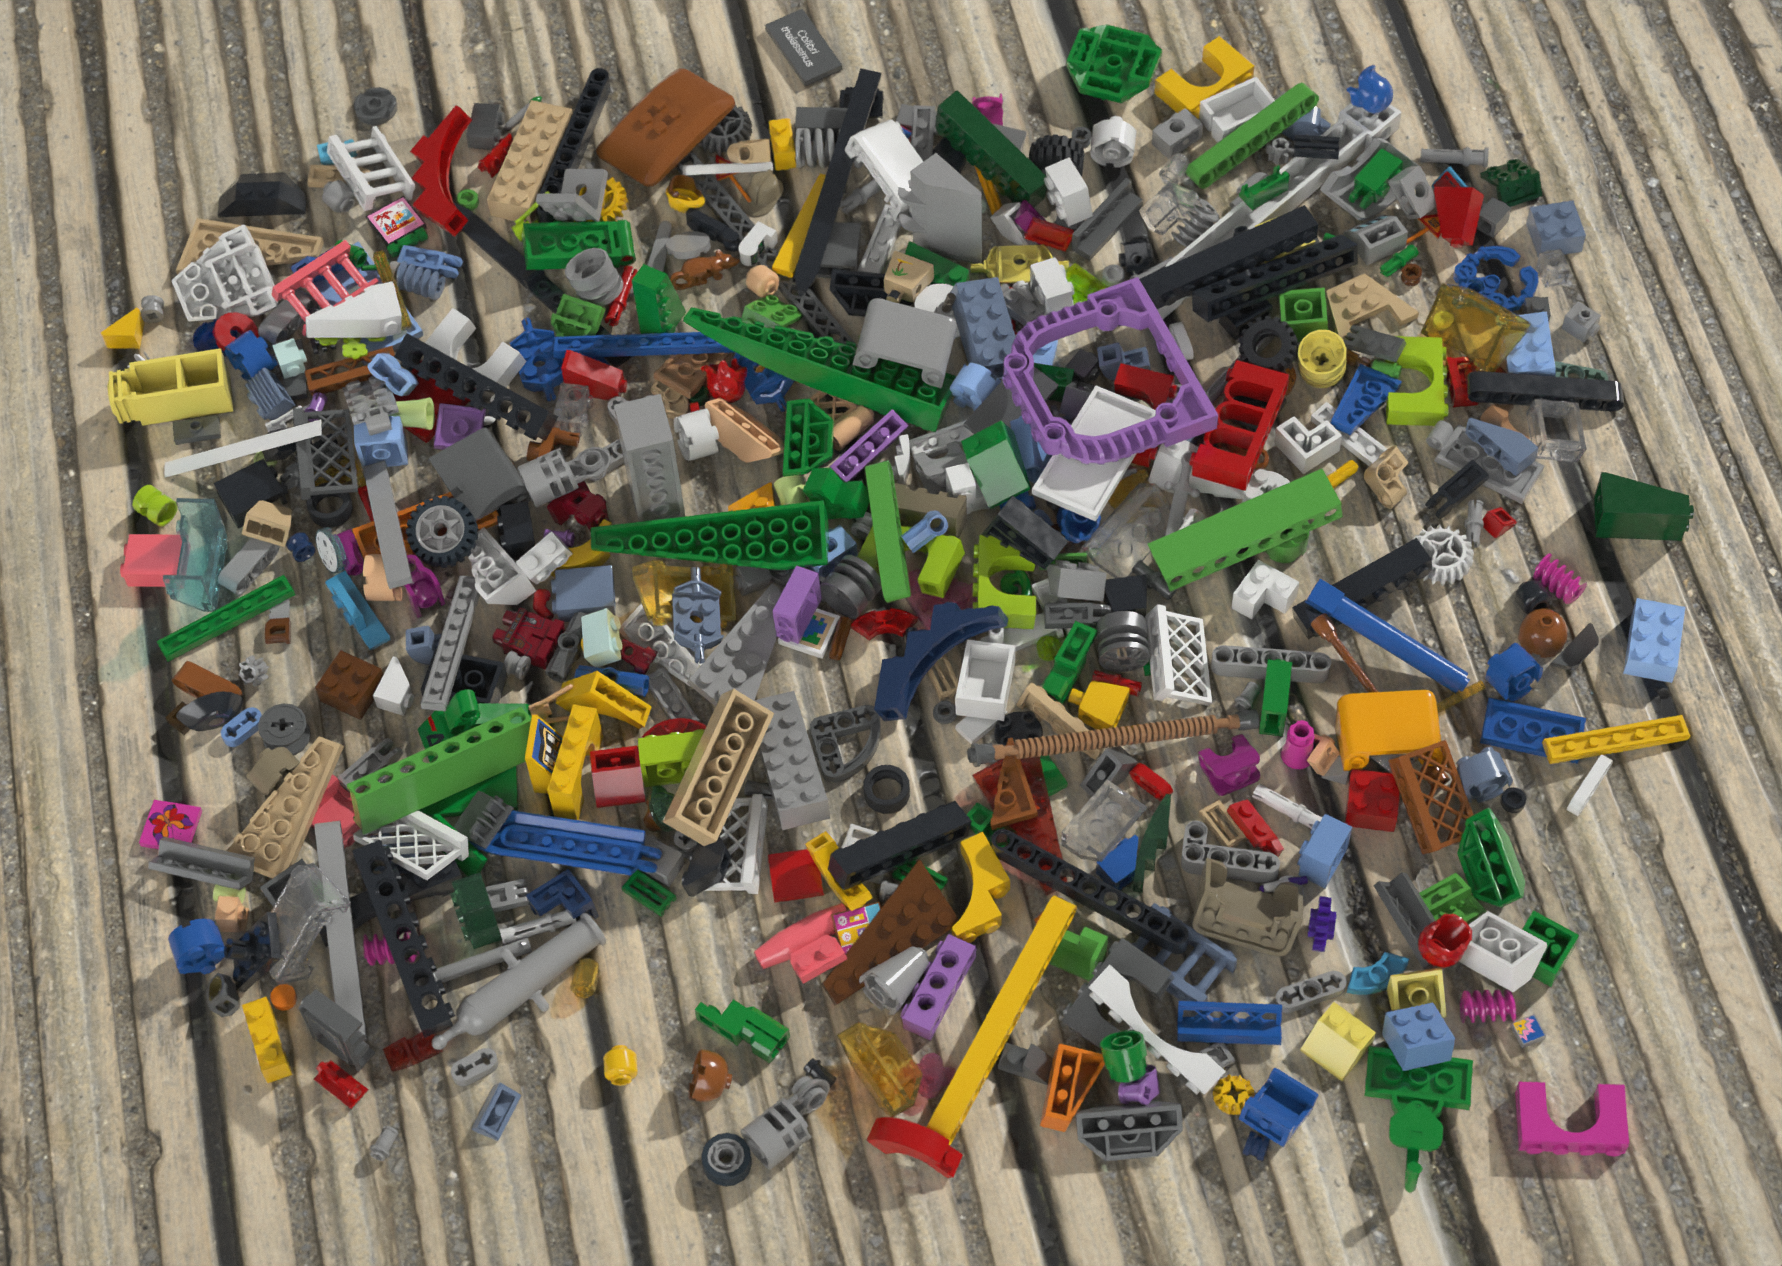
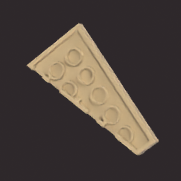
[176,218,324,275]

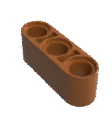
[172,661,243,698]

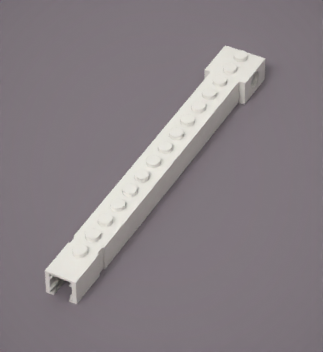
[1157,103,1401,319]

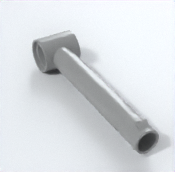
[416,938,532,986]

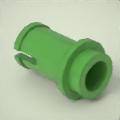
[1372,359,1402,379]

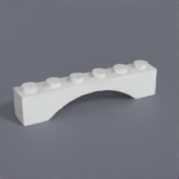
[1088,964,1226,1095]

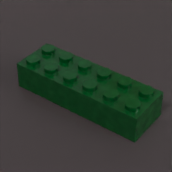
[935,90,1047,208]

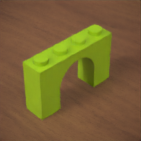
[1385,336,1449,426]
[857,525,965,598]
[972,535,1036,629]

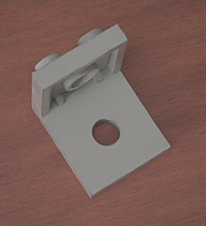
[536,169,608,222]

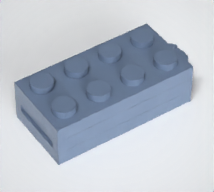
[950,277,1015,380]

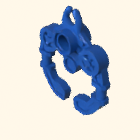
[1450,246,1538,317]

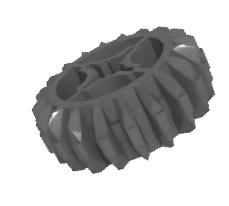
[698,104,752,156]

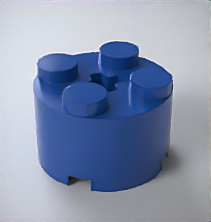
[224,330,278,383]
[1485,643,1543,701]
[168,919,225,974]

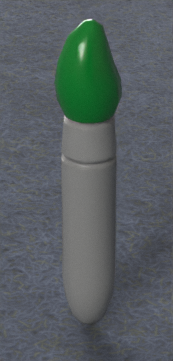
[504,96,542,130]

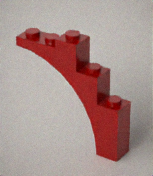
[410,105,472,237]

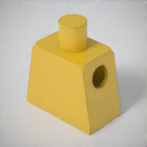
[1068,681,1130,730]

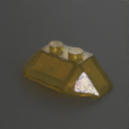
[837,1022,923,1117]

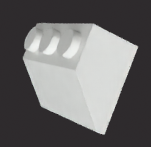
[1459,911,1547,992]

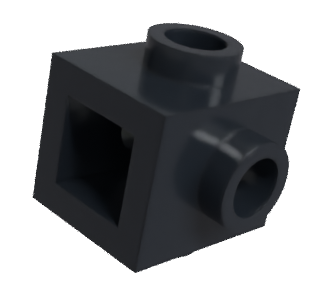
[1118,239,1152,275]

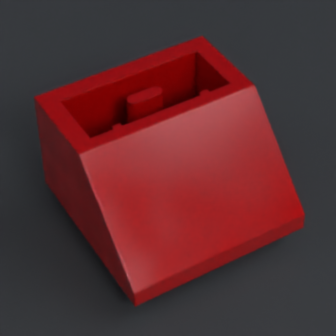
[590,745,646,808]

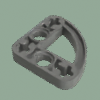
[810,705,881,783]

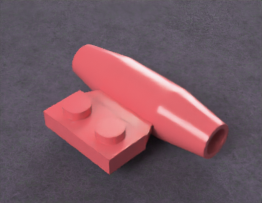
[754,903,847,984]

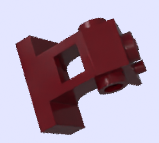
[546,480,610,532]

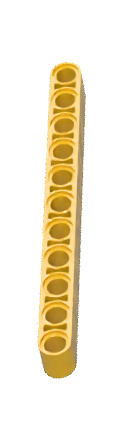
[927,895,1077,1145]

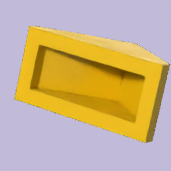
[101,307,145,349]

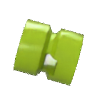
[132,485,178,527]

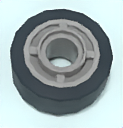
[701,1133,752,1187]

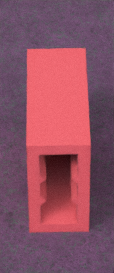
[120,534,190,587]

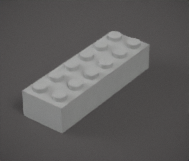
[754,691,830,830]

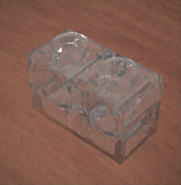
[553,383,593,436]

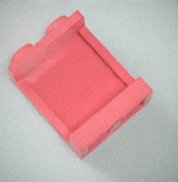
[311,774,360,849]

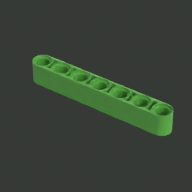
[1186,83,1319,189]
[865,460,911,603]

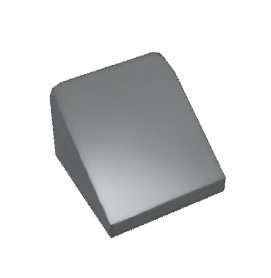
[1322,756,1350,785]

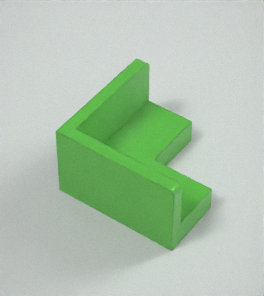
[1049,926,1108,981]

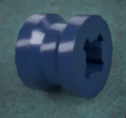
[286,532,316,562]
[1243,1130,1271,1162]

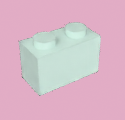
[581,608,622,668]

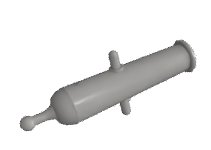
[432,913,606,1050]

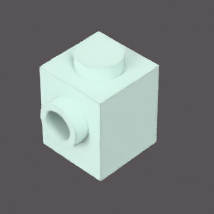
[272,338,307,379]

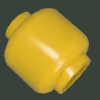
[603,1045,638,1086]

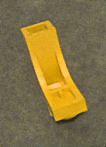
[550,519,612,577]
[805,831,872,911]

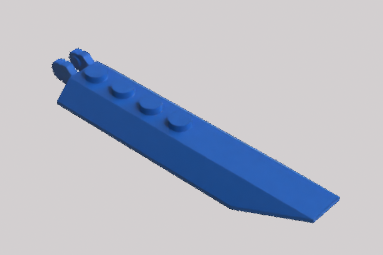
[468,810,662,875]

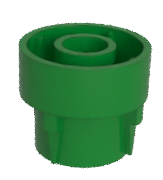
[1100,1030,1147,1083]

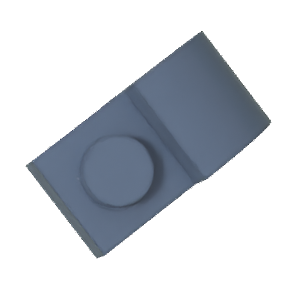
[1281,107,1331,141]
[1097,342,1151,381]
[406,625,442,665]

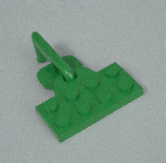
[1364,1046,1473,1193]

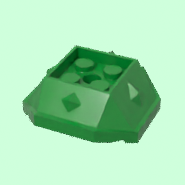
[1066,24,1162,104]

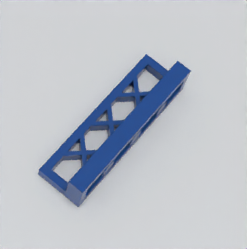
[1177,1001,1282,1045]

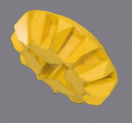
[1213,1074,1255,1115]

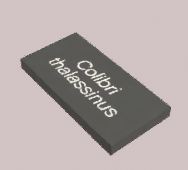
[765,9,843,86]

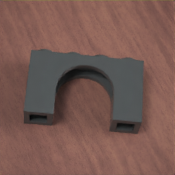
[1061,938,1175,1051]

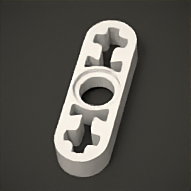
[1567,755,1613,816]

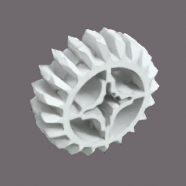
[1413,524,1474,586]

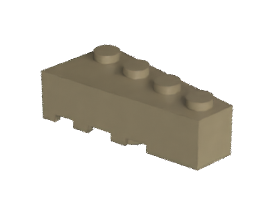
[869,483,967,539]

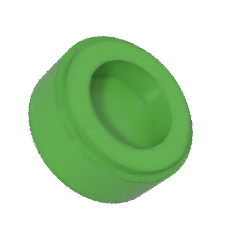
[456,189,479,211]

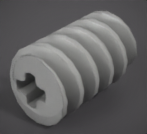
[1171,199,1220,247]

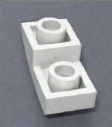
[891,434,910,485]

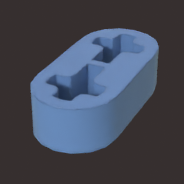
[221,707,262,747]

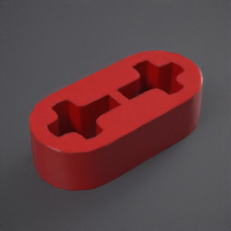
[1129,763,1173,802]

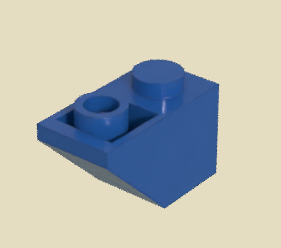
[1096,834,1139,890]

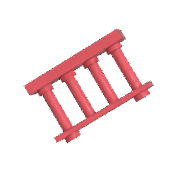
[272,240,378,337]

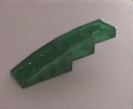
[1133,794,1171,893]

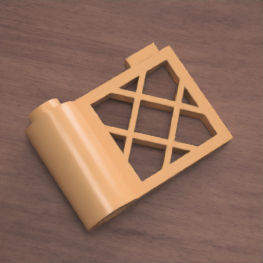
[810,391,874,451]

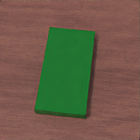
[419,766,519,818]

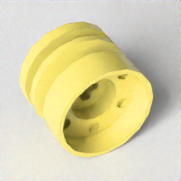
[1298,330,1347,388]

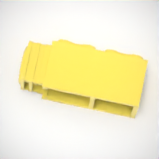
[107,348,233,426]

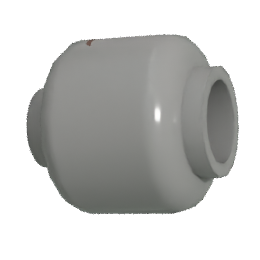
[322,180,355,213]

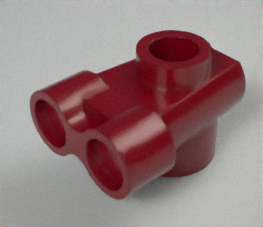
[620,639,658,675]

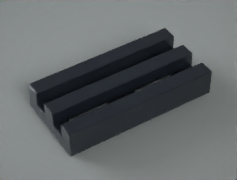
[1294,135,1340,159]

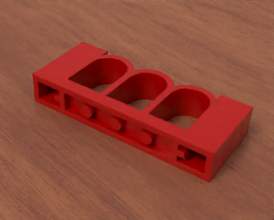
[1189,360,1289,491]

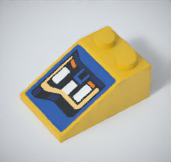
[525,715,563,794]

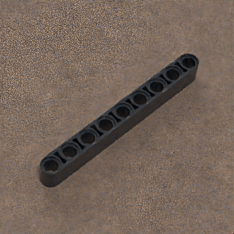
[536,68,611,223]
[991,829,1189,955]

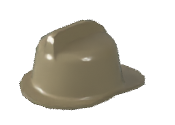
[740,169,784,217]

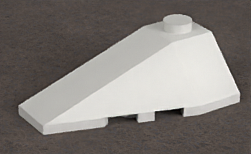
[619,595,703,686]

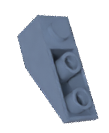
[1465,418,1539,476]

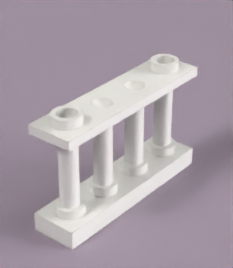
[327,126,415,211]

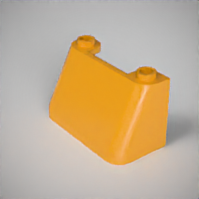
[1335,690,1443,771]

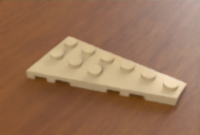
[227,736,344,879]

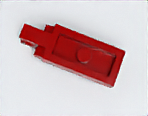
[1227,799,1284,858]

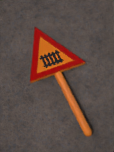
[716,155,751,203]
[1406,214,1441,245]

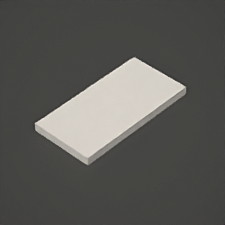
[1032,386,1156,521]

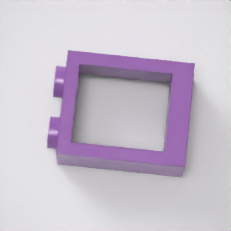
[773,566,822,644]

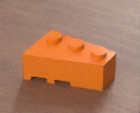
[1040,1043,1105,1132]

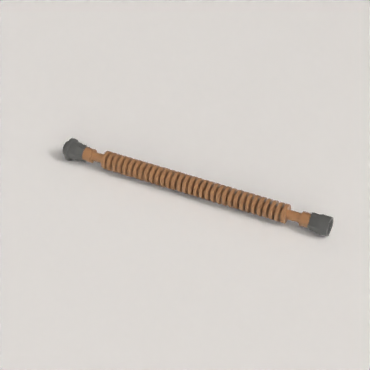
[967,709,1259,767]

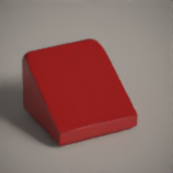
[1482,507,1517,538]

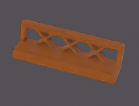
[304,346,396,397]

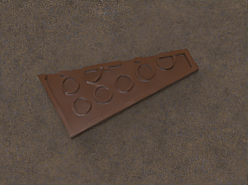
[821,859,959,1005]

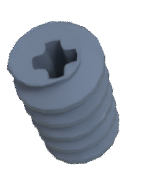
[395,261,445,300]

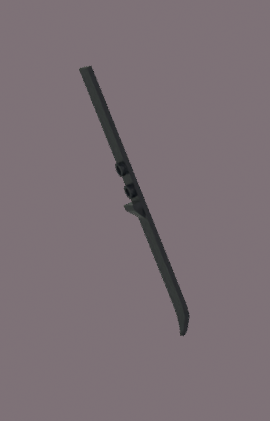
[795,68,882,297]
[453,202,632,368]

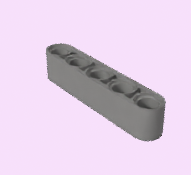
[1211,645,1331,683]

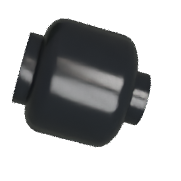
[1515,580,1551,614]

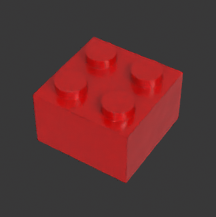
[1345,769,1400,832]

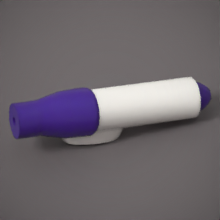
[1259,875,1308,893]

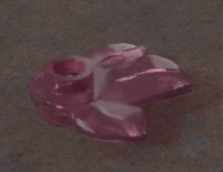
[904,1053,956,1098]

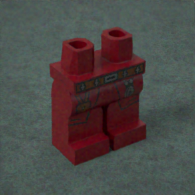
[492,608,565,670]

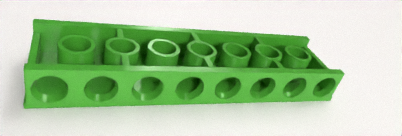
[1147,469,1343,591]
[346,707,531,835]

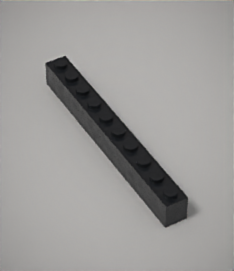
[1118,205,1319,326]

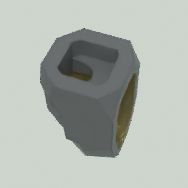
[207,973,240,1017]

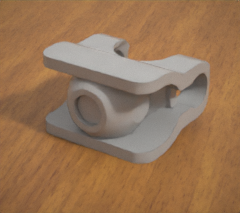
[913,441,968,495]

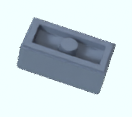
[471,1082,522,1141]

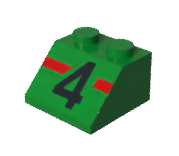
[417,710,475,762]

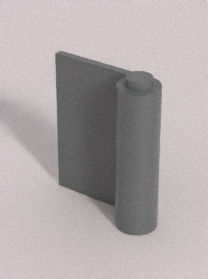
[428,428,531,521]

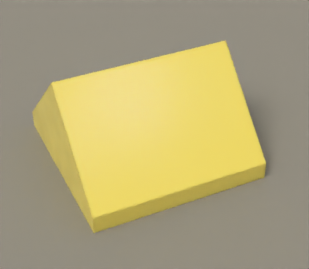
[1387,967,1447,1018]

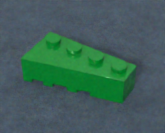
[632,264,686,334]

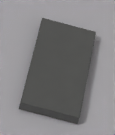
[964,367,1058,434]

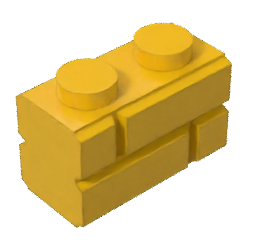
[769,118,796,171]

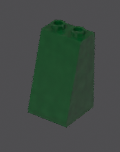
[1594,472,1694,541]

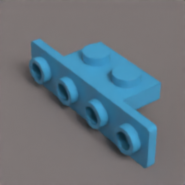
[325,571,391,650]

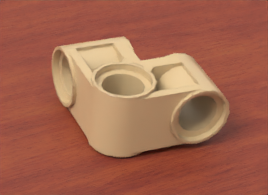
[727,139,771,164]
[1364,445,1408,509]

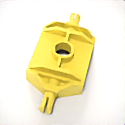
[970,245,1069,283]

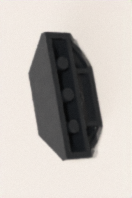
[218,172,307,218]
[829,269,915,317]

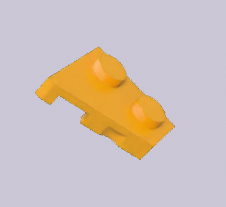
[728,482,776,511]

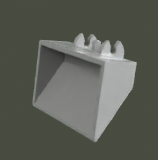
[898,153,982,264]

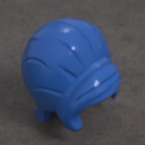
[1346,65,1393,114]
[1056,506,1101,543]

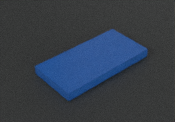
[1480,698,1586,764]

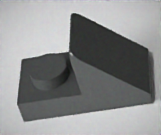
[998,1043,1053,1085]

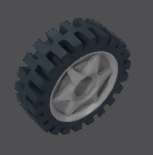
[406,496,478,568]

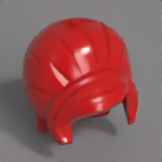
[701,358,748,404]
[1418,914,1472,968]

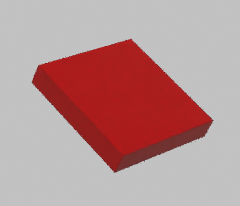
[768,849,824,903]

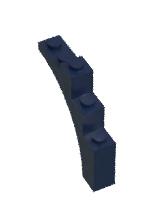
[874,602,1008,721]

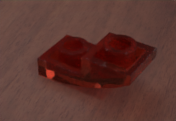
[382,1032,443,1072]

